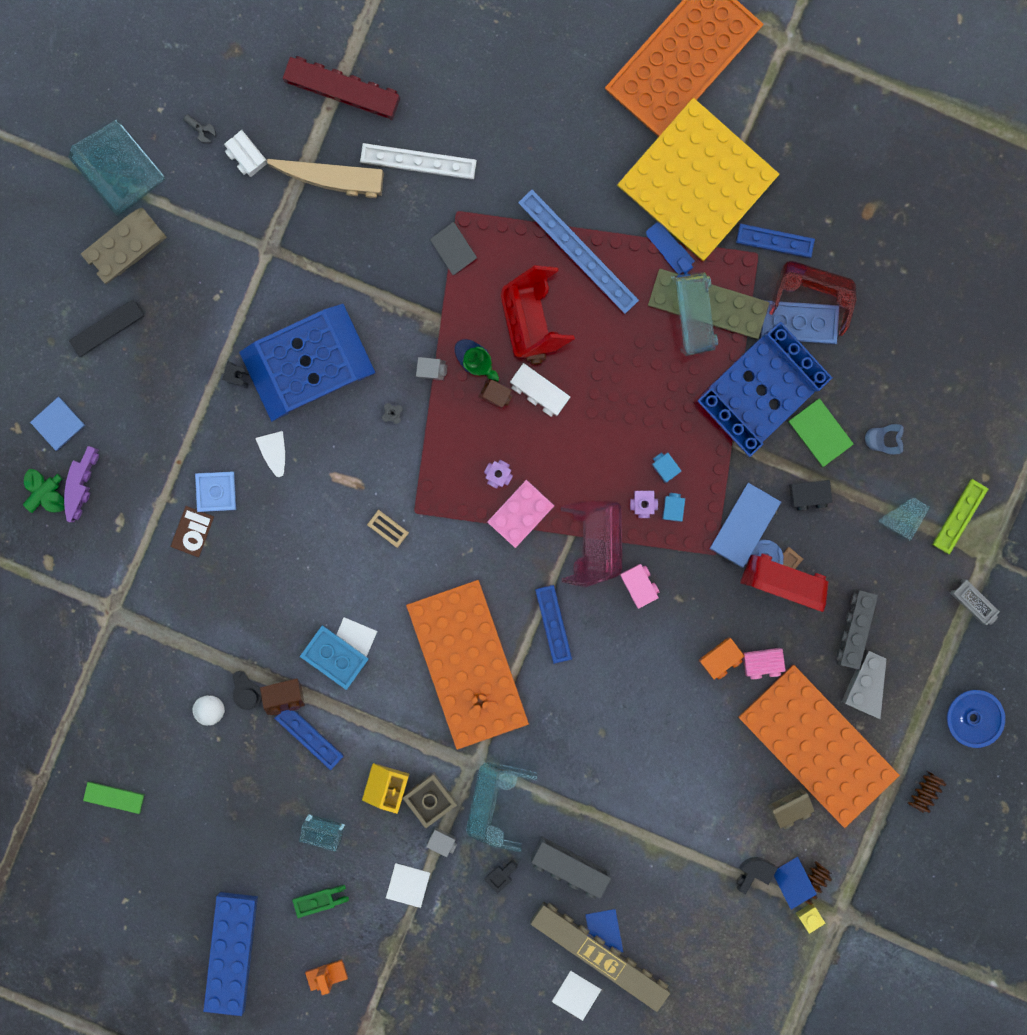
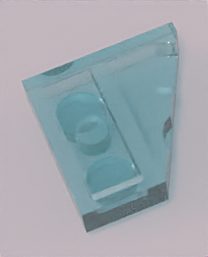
[878,498,930,540]

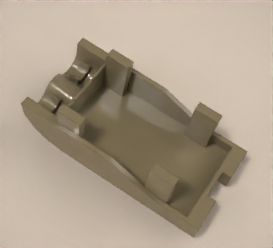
[81,208,167,285]

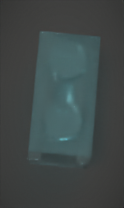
[299,814,345,852]

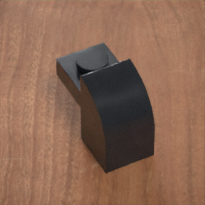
[736,857,778,895]

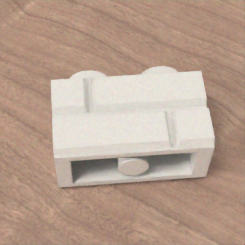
[224,130,268,177]

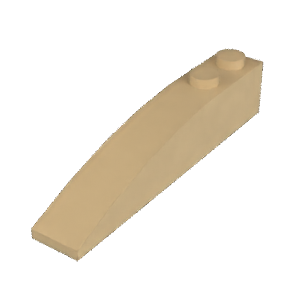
[267,159,384,198]

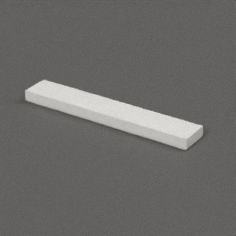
[360,143,477,180]

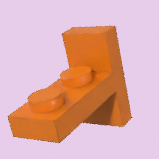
[305,959,348,995]

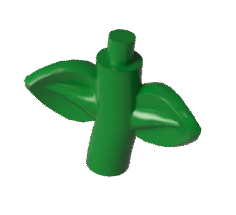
[23,469,65,513]

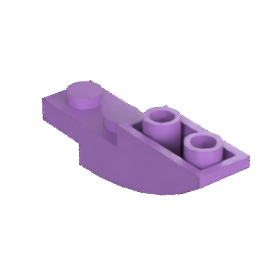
[64,446,99,522]

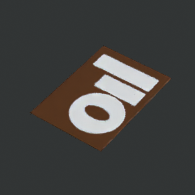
[170,506,214,557]

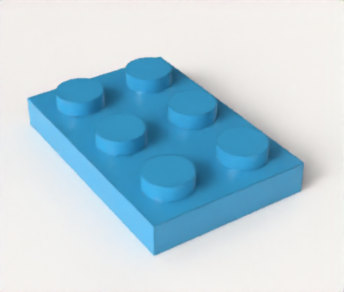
[300,625,369,690]

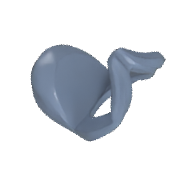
[865,424,904,455]

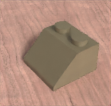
[767,788,814,829]

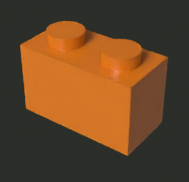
[699,637,745,680]

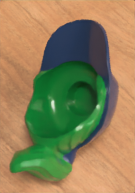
[455,339,499,382]

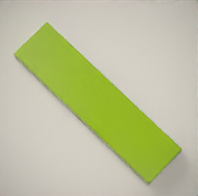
[932,479,988,554]

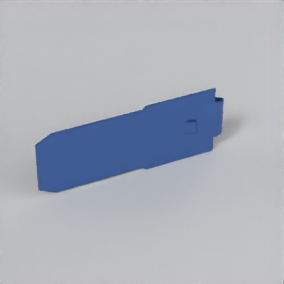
[646,222,695,275]

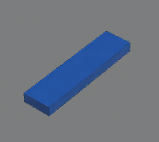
[736,224,815,258]
[535,585,572,664]
[274,710,344,770]

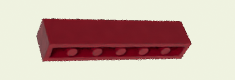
[283,56,400,120]

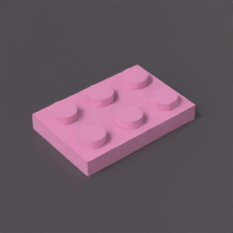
[488,480,554,548]

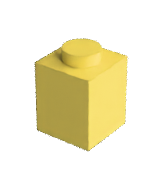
[796,905,826,934]

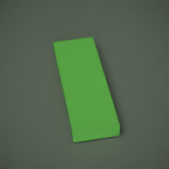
[83,781,145,814]

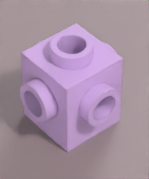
[484,460,513,489]
[630,491,658,518]

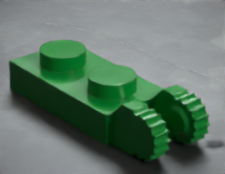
[292,885,349,918]

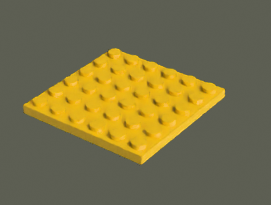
[617,98,779,261]

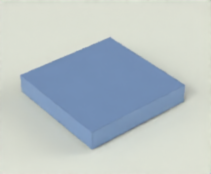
[30,397,85,451]

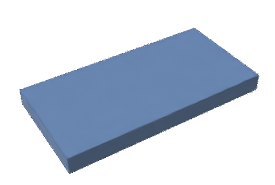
[760,301,839,344]
[710,483,781,568]

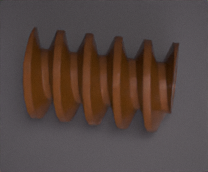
[907,770,947,813]
[805,861,832,905]

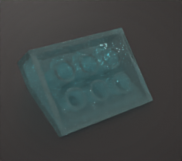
[68,119,165,216]

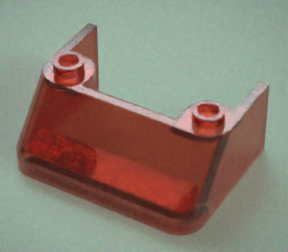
[769,261,857,336]

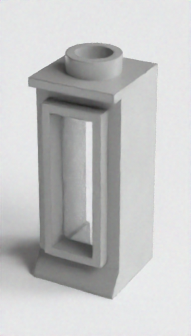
[949,579,1000,625]

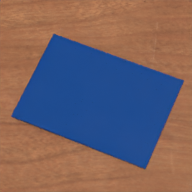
[774,857,817,910]
[585,909,623,953]

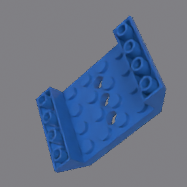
[239,304,376,422]
[697,321,832,457]

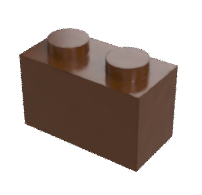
[478,379,512,408]
[260,678,305,715]

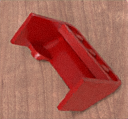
[501,265,575,358]
[740,553,829,612]

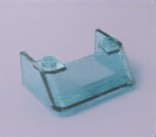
[671,271,718,356]
[466,762,537,852]

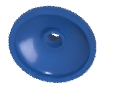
[947,690,1005,748]

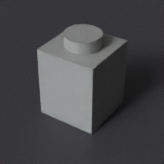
[416,357,447,381]
[426,827,457,857]

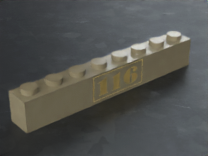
[530,902,670,1012]

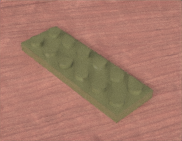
[648,268,770,340]

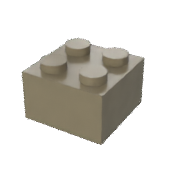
[403,772,457,828]

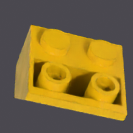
[362,763,409,814]

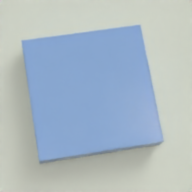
[195,472,236,512]

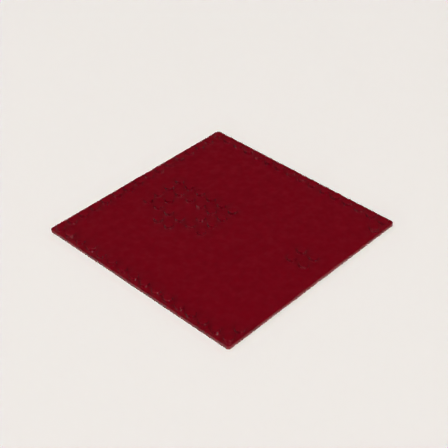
[414,211,758,555]

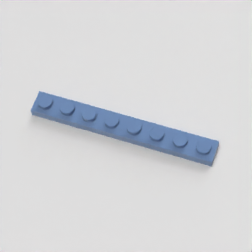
[518,190,639,314]

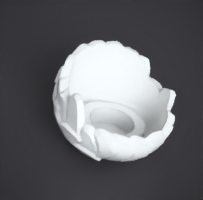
[193,695,225,726]

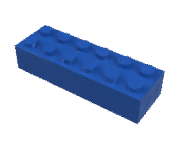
[203,892,258,1016]

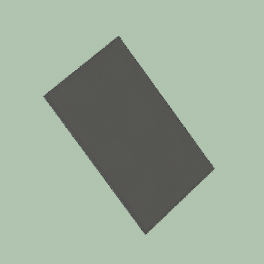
[430,222,477,275]

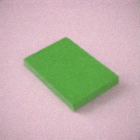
[788,398,854,467]

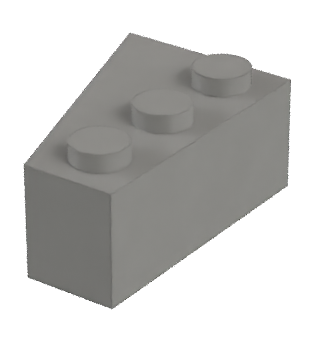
[841,650,886,719]

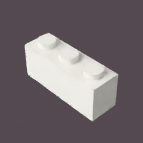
[510,363,570,417]

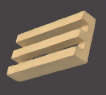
[367,510,409,548]

